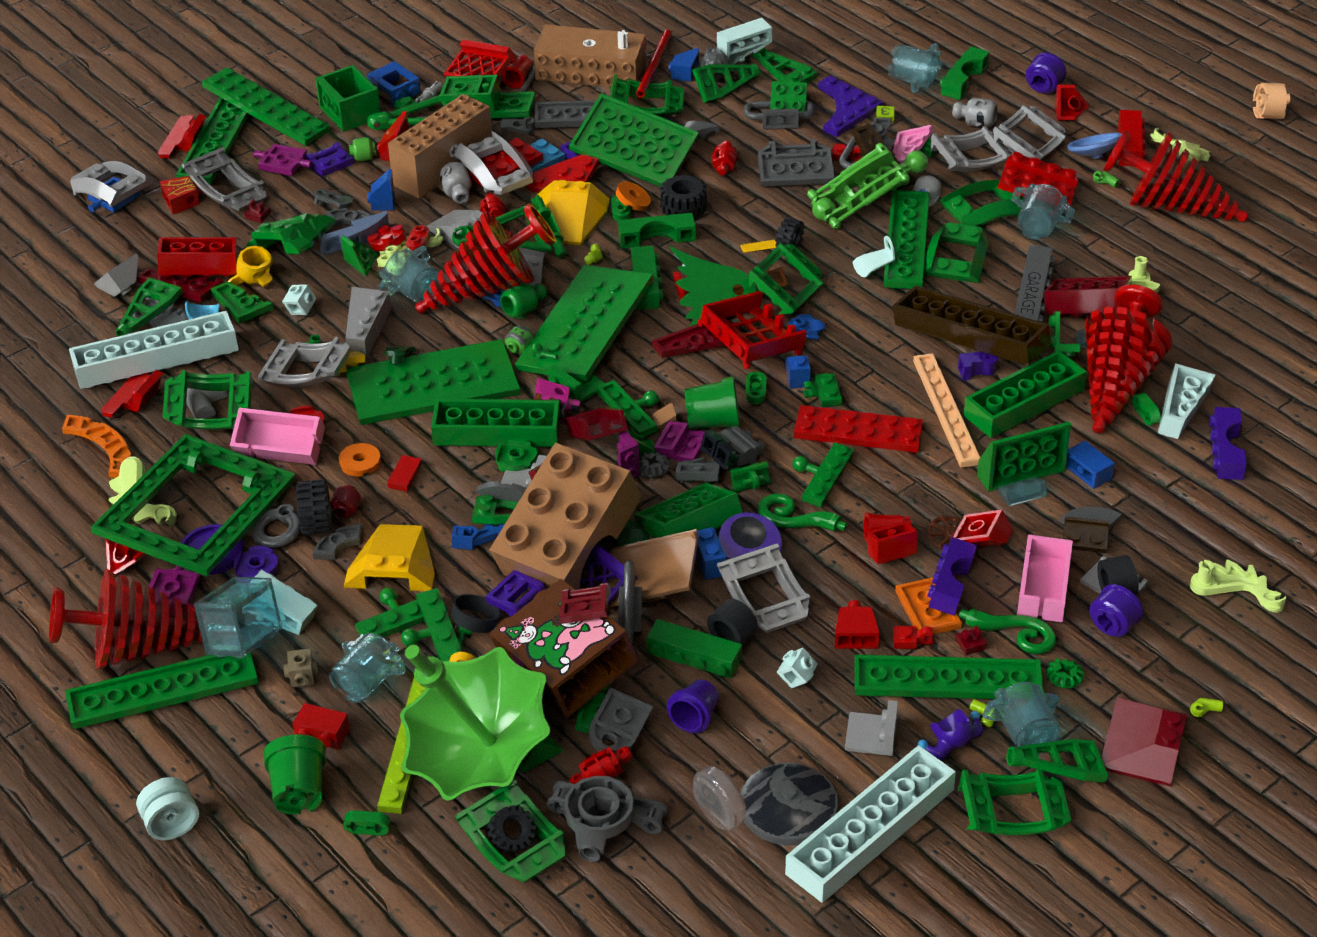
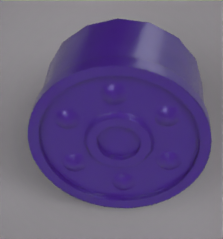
[1025,53,1067,94]
[1089,584,1143,637]

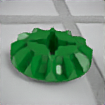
[1046,657,1084,688]

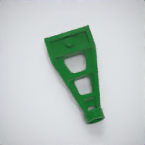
[752,48,818,83]
[692,64,759,103]
[115,277,183,337]
[472,495,518,524]
[1006,739,1108,782]

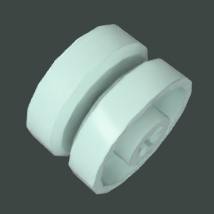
[136,777,199,841]

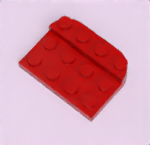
[998,152,1078,211]

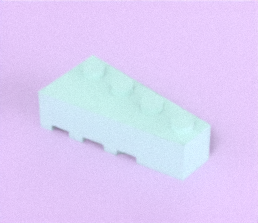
[1158,363,1215,439]

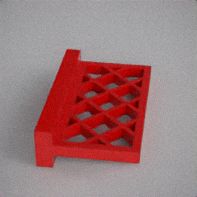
[443,40,518,78]

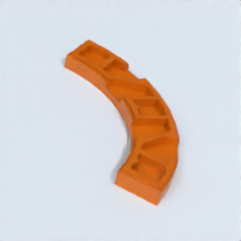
[62,415,131,478]

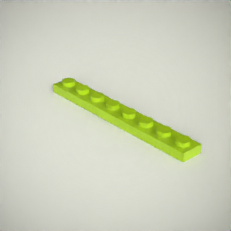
[377,676,426,814]

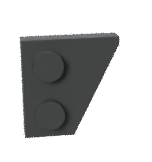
[676,457,721,482]

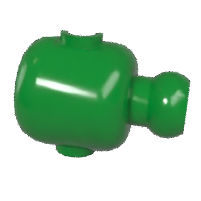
[500,282,547,319]

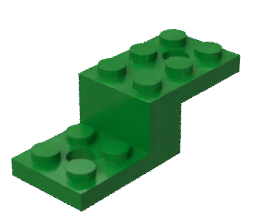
[439,75,536,119]

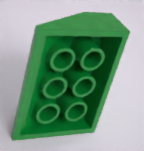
[977,421,1071,492]
[634,483,742,539]

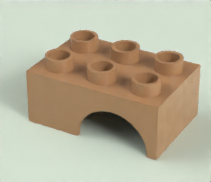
[489,443,642,590]

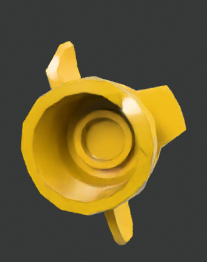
[228,246,274,288]

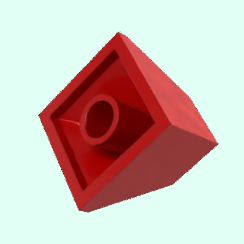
[377,111,410,161]
[953,509,1013,546]

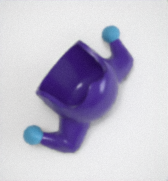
[918,709,984,761]

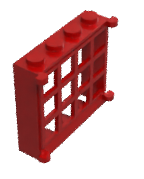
[698,291,807,369]

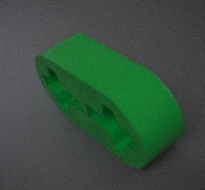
[1132,393,1161,426]
[343,810,391,836]

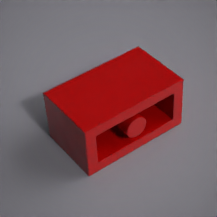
[867,521,917,564]
[292,703,350,750]

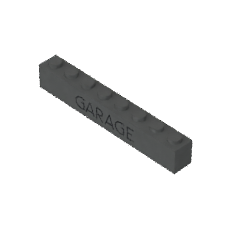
[1015,245,1055,322]

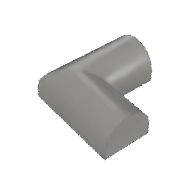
[186,388,228,419]

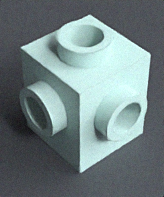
[282,285,316,315]
[777,648,818,688]

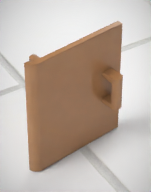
[608,529,699,608]

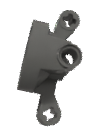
[546,776,668,862]

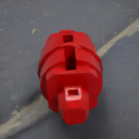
[712,140,737,176]
[480,193,506,218]
[569,746,633,784]

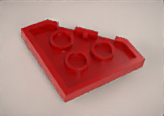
[527,154,600,193]

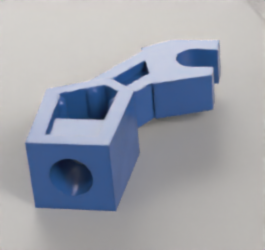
[452,524,505,550]

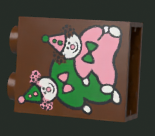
[489,579,639,718]

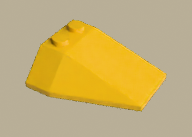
[537,180,610,245]
[344,524,435,591]

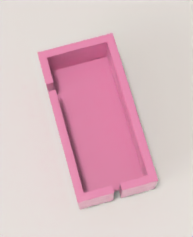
[230,408,325,465]
[1017,535,1073,622]

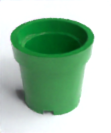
[685,376,740,429]
[263,734,326,815]

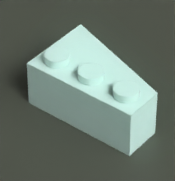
[717,18,772,65]
[240,569,317,635]

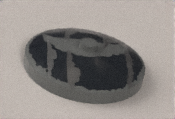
[740,763,838,846]

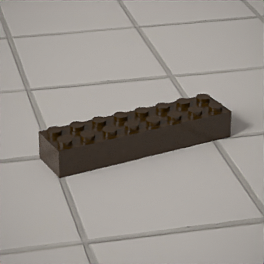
[892,285,1051,366]

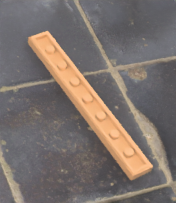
[913,353,980,468]

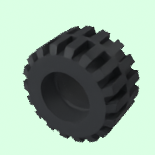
[660,175,707,219]
[296,479,332,535]

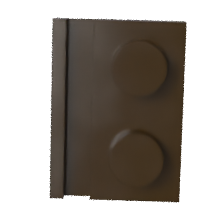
[1063,516,1109,553]

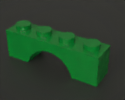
[940,46,990,100]
[618,213,696,249]

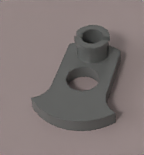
[500,117,535,135]
[314,189,352,209]

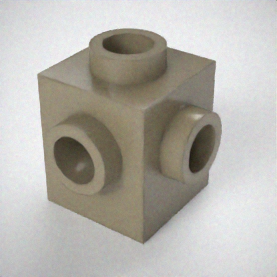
[284,649,318,687]

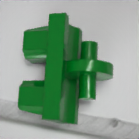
[730,461,771,492]

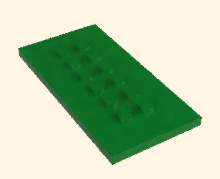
[515,265,654,381]
[346,339,520,425]

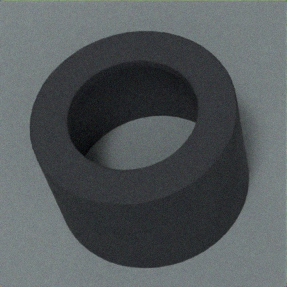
[1097,555,1139,596]
[707,599,758,645]

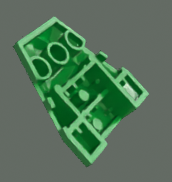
[245,213,336,254]

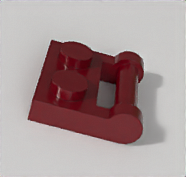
[559,582,611,624]

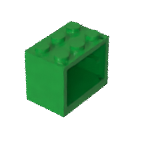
[315,65,381,132]

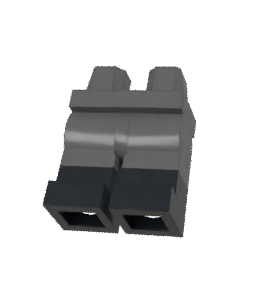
[700,426,765,470]

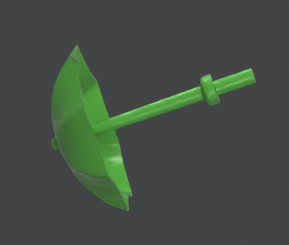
[400,645,550,801]

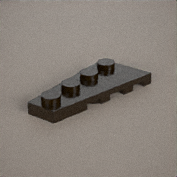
[852,123,916,194]

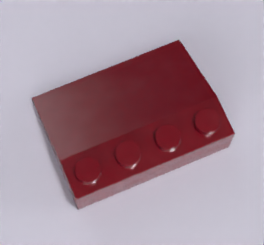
[1044,276,1132,317]

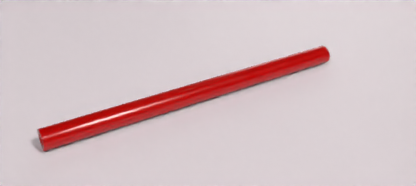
[636,30,672,98]

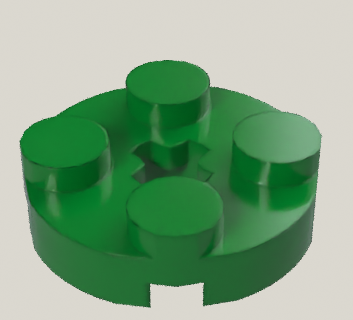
[495,439,537,472]

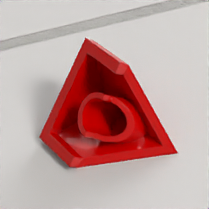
[1054,85,1090,121]
[105,538,146,574]

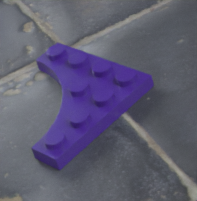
[818,75,883,137]

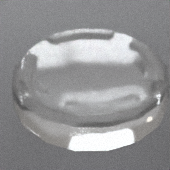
[693,766,746,831]

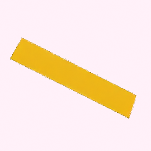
[740,240,777,253]

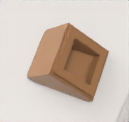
[652,403,676,430]

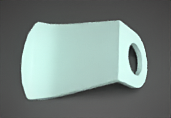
[853,236,895,278]

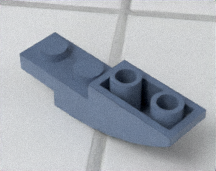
[319,211,389,255]

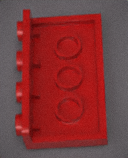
[465,138,543,187]

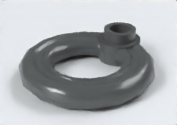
[251,504,301,548]

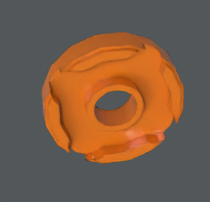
[616,181,651,211]
[339,443,381,477]

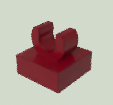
[245,199,271,223]
[955,626,987,655]

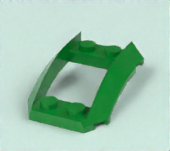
[609,74,684,117]
[939,180,1029,226]
[923,222,990,284]
[749,242,823,315]
[163,370,255,430]
[958,769,1072,835]
[455,779,565,883]

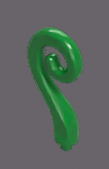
[758,493,848,532]
[959,608,1056,655]

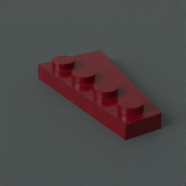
[137,268,223,303]

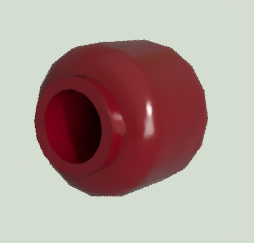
[330,485,361,518]

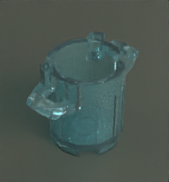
[888,43,942,93]
[1011,184,1075,240]
[378,246,439,302]
[329,633,406,703]
[983,682,1060,754]

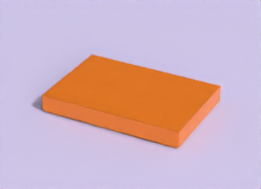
[895,577,962,635]

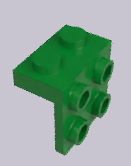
[770,81,807,112]
[1049,311,1080,356]
[548,364,605,403]

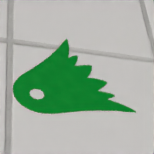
[669,246,756,327]

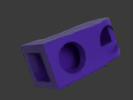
[957,352,998,380]

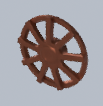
[928,514,962,550]

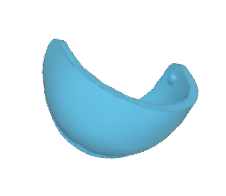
[185,302,220,319]

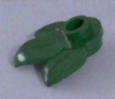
[607,520,650,547]

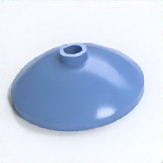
[1067,133,1121,159]

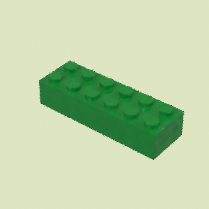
[964,350,1087,438]
[431,399,560,447]

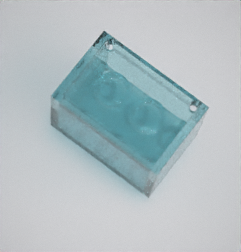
[194,577,282,658]

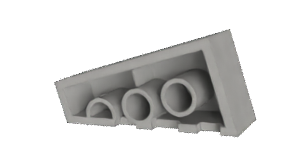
[345,287,391,359]

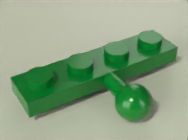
[597,380,659,437]
[792,442,854,508]
[355,587,447,645]
[401,588,462,662]

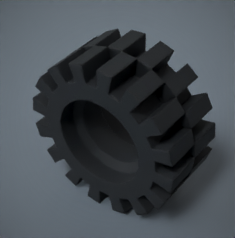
[775,217,805,248]
[488,805,536,853]

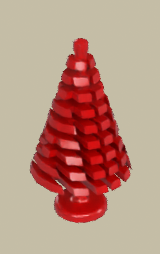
[1103,130,1248,222]
[415,203,556,314]
[1085,284,1173,434]
[49,569,236,669]

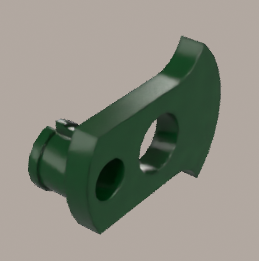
[385,346,416,364]

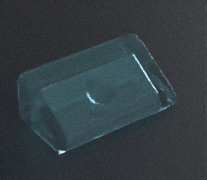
[997,477,1047,506]

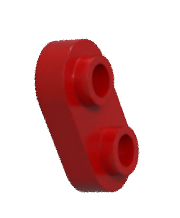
[406,225,431,253]

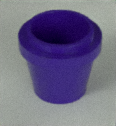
[667,680,719,733]

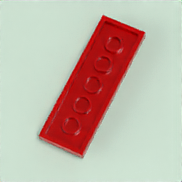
[794,405,923,453]

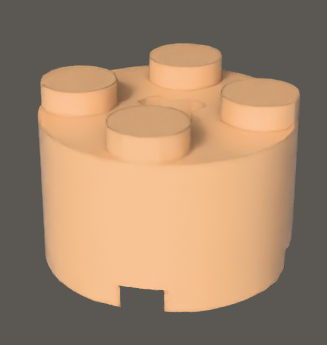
[1253,83,1290,119]

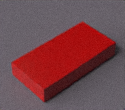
[387,455,422,492]

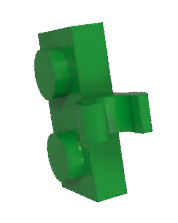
[803,373,842,407]

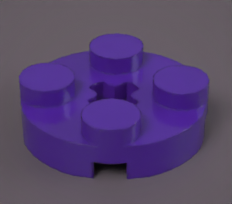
[234,546,279,583]

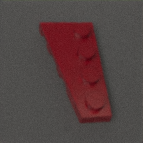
[652,324,726,358]

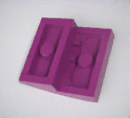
[654,421,705,462]

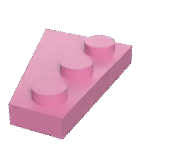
[893,125,934,163]

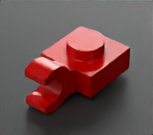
[831,144,863,162]
[893,626,933,649]

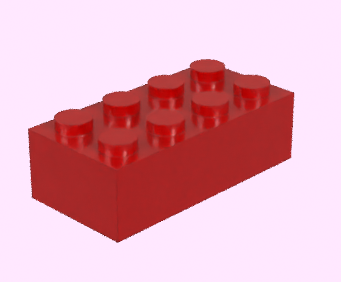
[157,237,237,277]

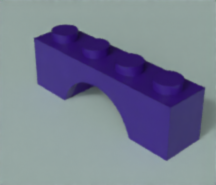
[1209,407,1246,480]
[927,537,977,615]

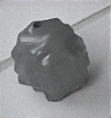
[700,46,729,82]

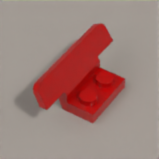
[158,113,206,158]
[101,369,163,418]

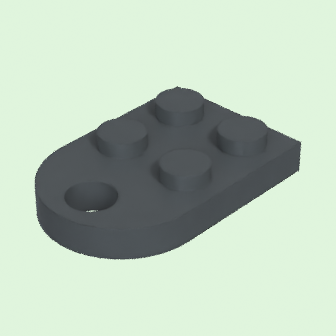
[588,687,653,753]

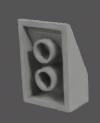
[427,210,482,249]

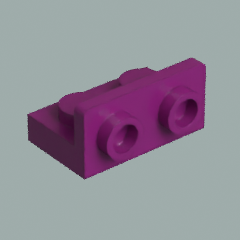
[617,431,640,478]

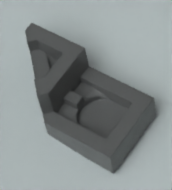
[684,121,720,140]

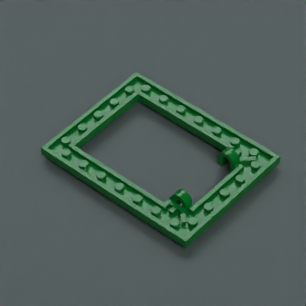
[91,434,296,577]

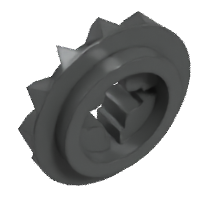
[639,451,670,477]

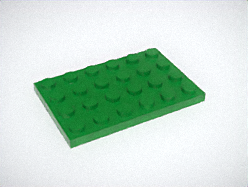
[569,93,699,187]

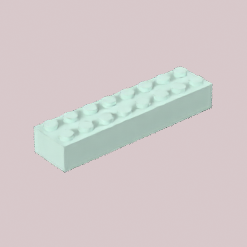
[69,311,238,389]
[785,745,956,903]

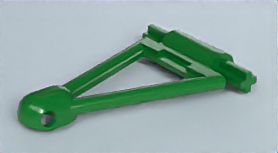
[367,96,449,130]
[452,195,567,259]

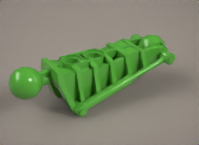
[807,143,928,230]

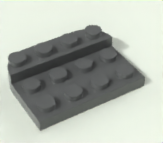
[758,139,834,187]

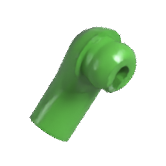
[1093,171,1121,188]

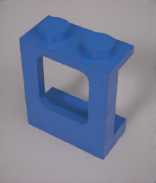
[367,61,421,106]

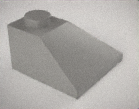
[94,254,138,297]

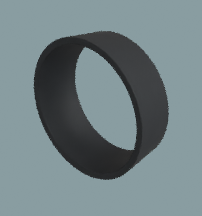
[451,594,501,633]

